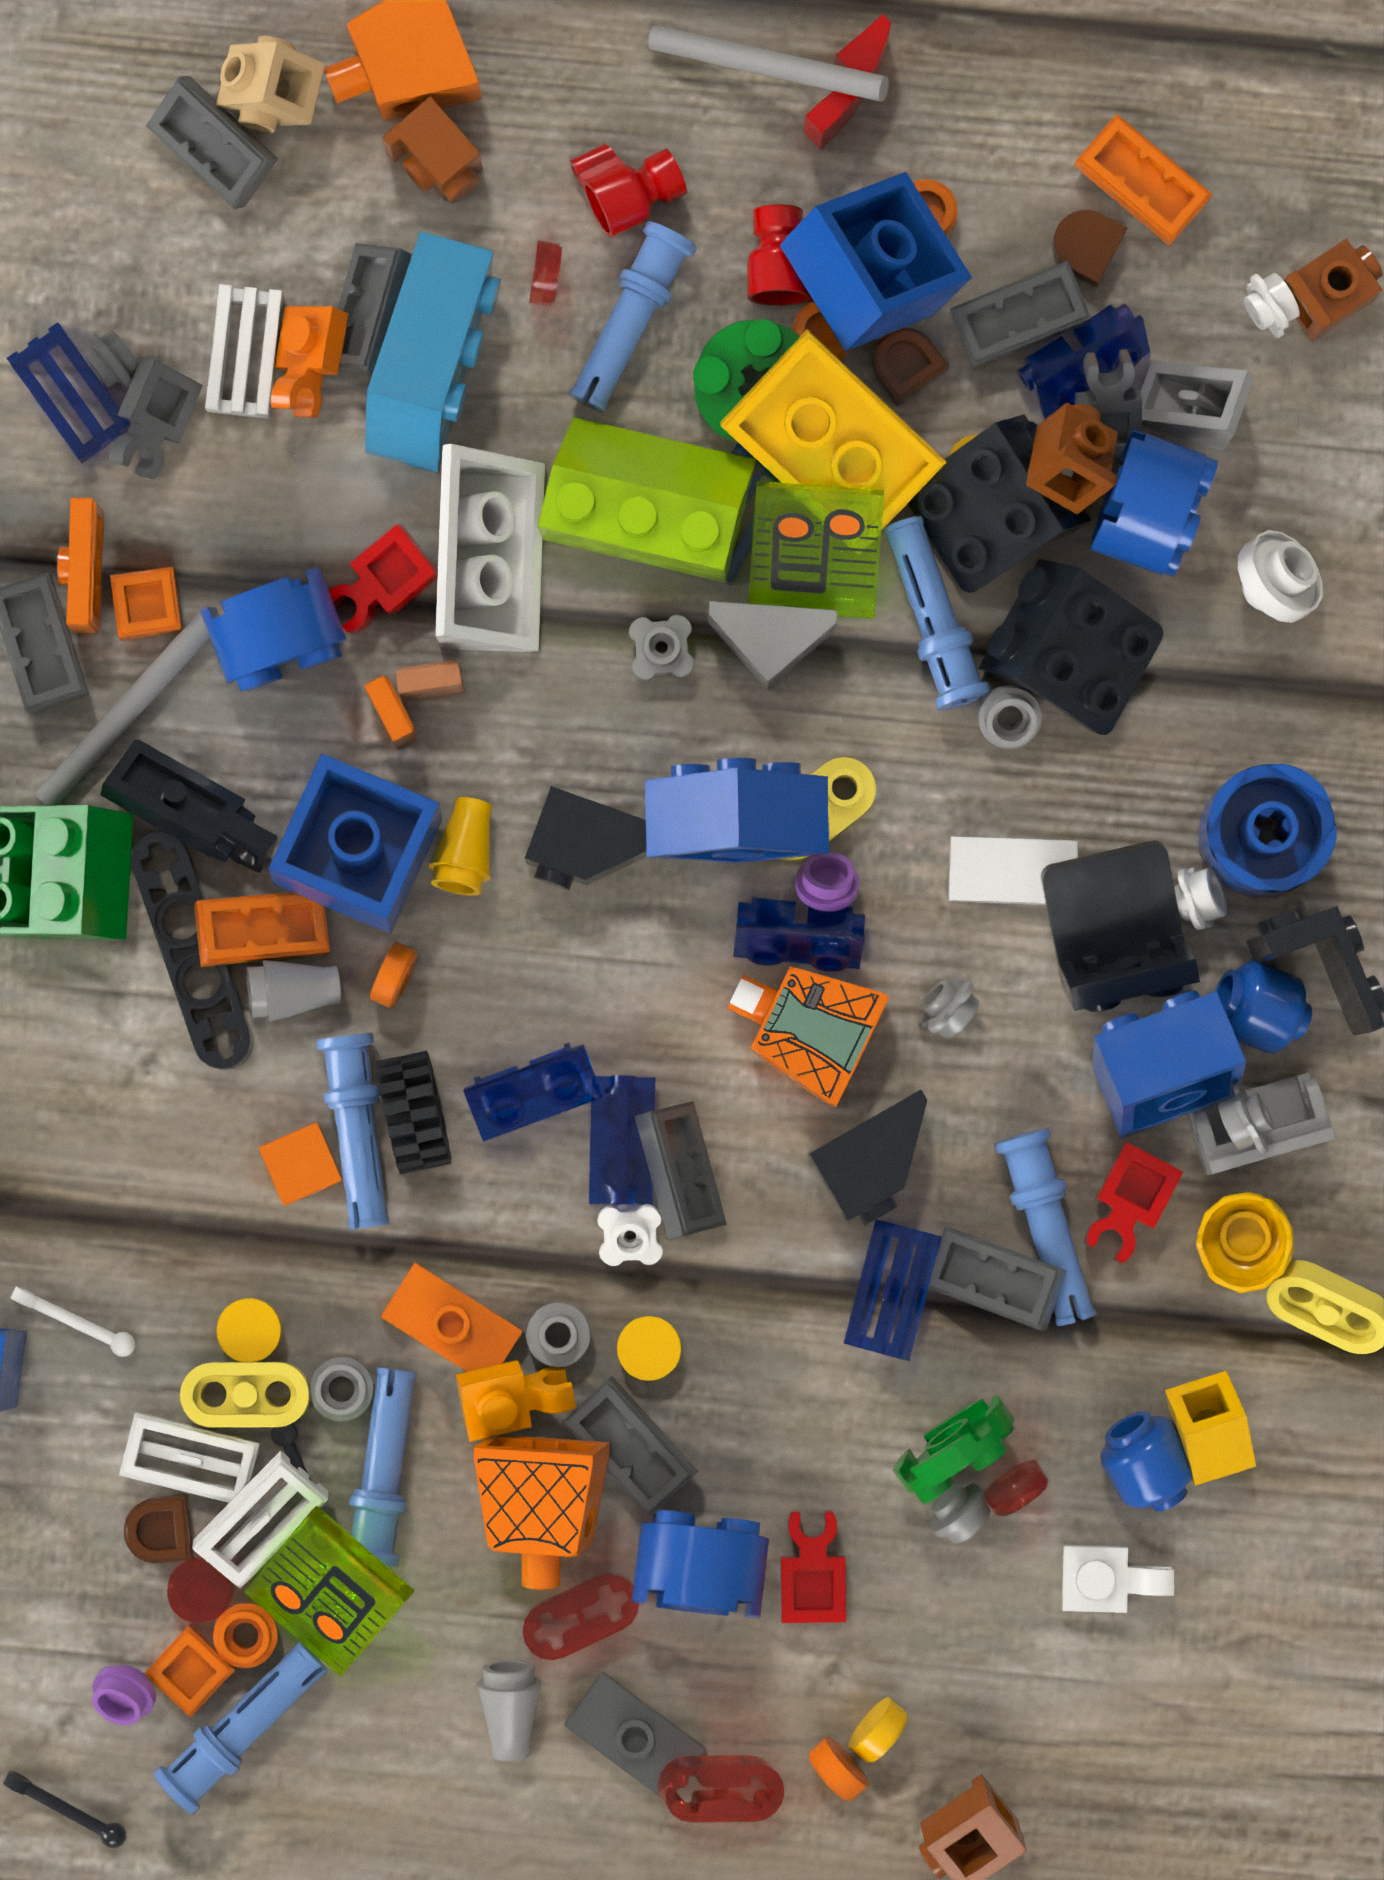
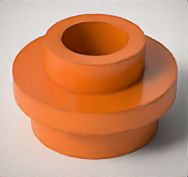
[213,1603,278,1668]

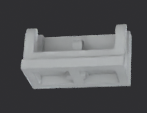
[1187,1072,1336,1175]

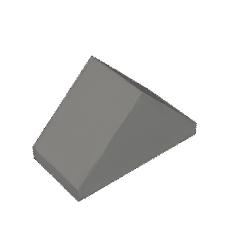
[1140,360,1255,452]
[708,601,837,690]

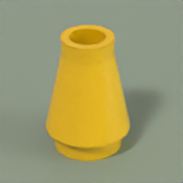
[428,797,493,896]

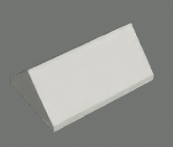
[435,444,545,652]

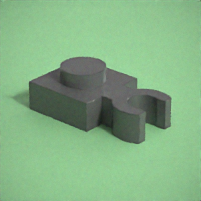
[1075,349,1142,457]
[109,357,203,479]

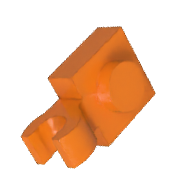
[271,306,349,418]

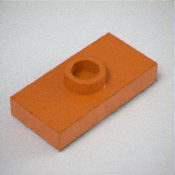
[1074,114,1213,247]
[57,498,104,634]
[194,892,330,967]
[380,1262,524,1372]

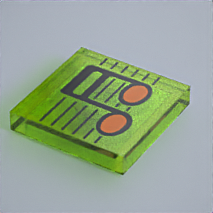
[748,481,884,619]
[244,1505,415,1676]

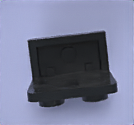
[908,414,1091,593]
[978,559,1163,735]
[1041,840,1200,1012]
[1246,905,1384,1036]

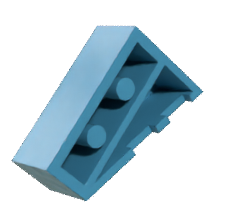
[365,231,501,473]

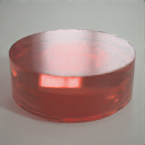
[529,240,562,306]
[984,1459,1049,1516]
[167,1557,234,1623]

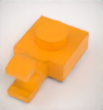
[455,1360,576,1442]

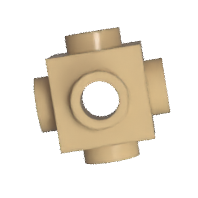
[216,36,325,134]

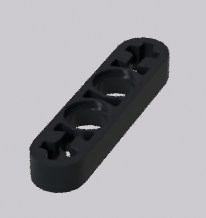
[131,831,254,1070]

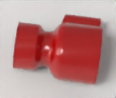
[569,144,687,238]
[747,204,814,306]

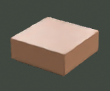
[395,660,465,702]

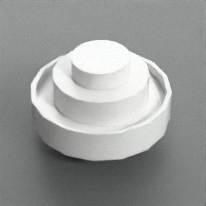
[1238,530,1323,623]

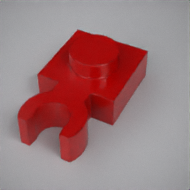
[329,524,438,634]
[1084,1142,1184,1263]
[780,1510,846,1623]

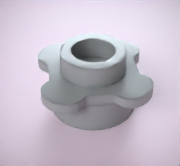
[629,615,694,680]
[917,976,979,1039]
[1218,1081,1274,1154]

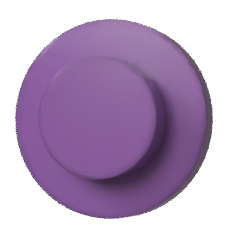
[795,851,859,911]
[92,1665,156,1725]

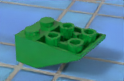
[0,805,133,941]

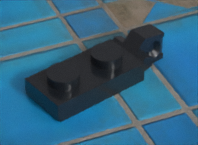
[100,739,278,873]

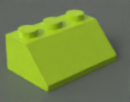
[537,417,757,583]

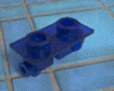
[1017,303,1150,418]
[733,897,865,972]
[463,1042,603,1142]
[589,1075,656,1205]

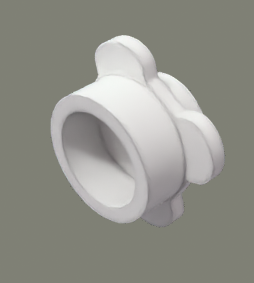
[1243,273,1300,338]
[1174,867,1227,930]
[598,1203,663,1266]

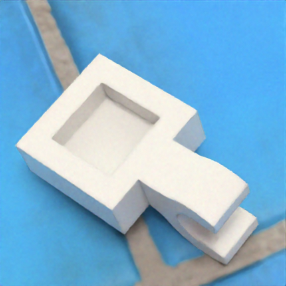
[1061,1544,1174,1613]

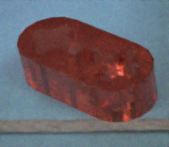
[523,1572,639,1660]
[658,1755,785,1823]

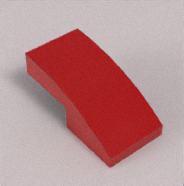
[804,14,891,150]

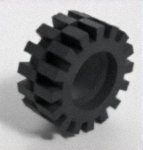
[376,1050,451,1175]

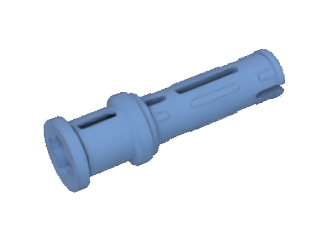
[568,221,697,413]
[884,516,991,711]
[316,1033,390,1230]
[994,1127,1097,1326]
[341,1367,417,1567]
[153,1641,328,1815]

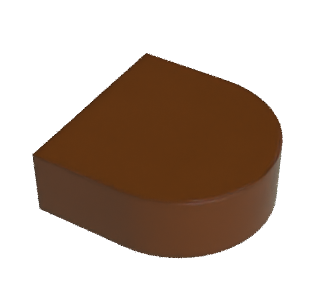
[1052,210,1128,288]
[873,328,949,406]
[124,1494,194,1563]

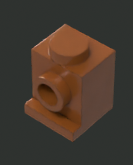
[382,96,483,204]
[1284,238,1383,343]
[1026,403,1118,514]
[919,1774,1027,1880]

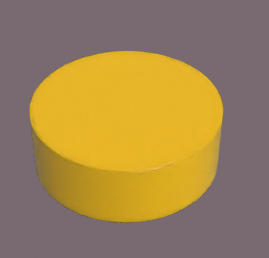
[216,1298,283,1362]
[617,1316,681,1381]
[848,1697,908,1763]

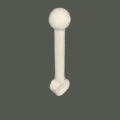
[10,1286,135,1357]

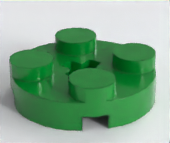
[693,319,800,444]
[893,1395,1015,1504]

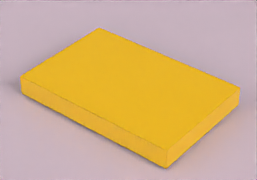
[720,329,947,554]

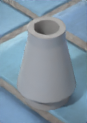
[246,960,341,1023]
[477,1660,541,1761]

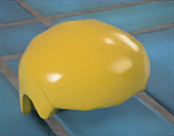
[1196,1192,1295,1293]

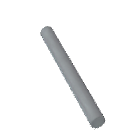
[648,25,889,102]
[34,606,210,806]

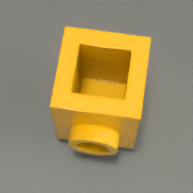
[1165,1371,1256,1486]

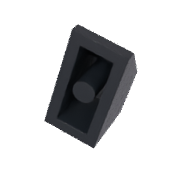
[525,786,646,890]
[808,1089,928,1226]

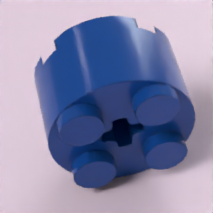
[1090,429,1218,577]
[200,567,347,692]
[1198,764,1337,898]
[631,1510,769,1618]

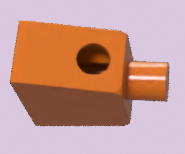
[323,0,482,120]

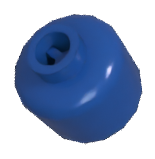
[1214,961,1312,1053]
[1100,1411,1193,1511]

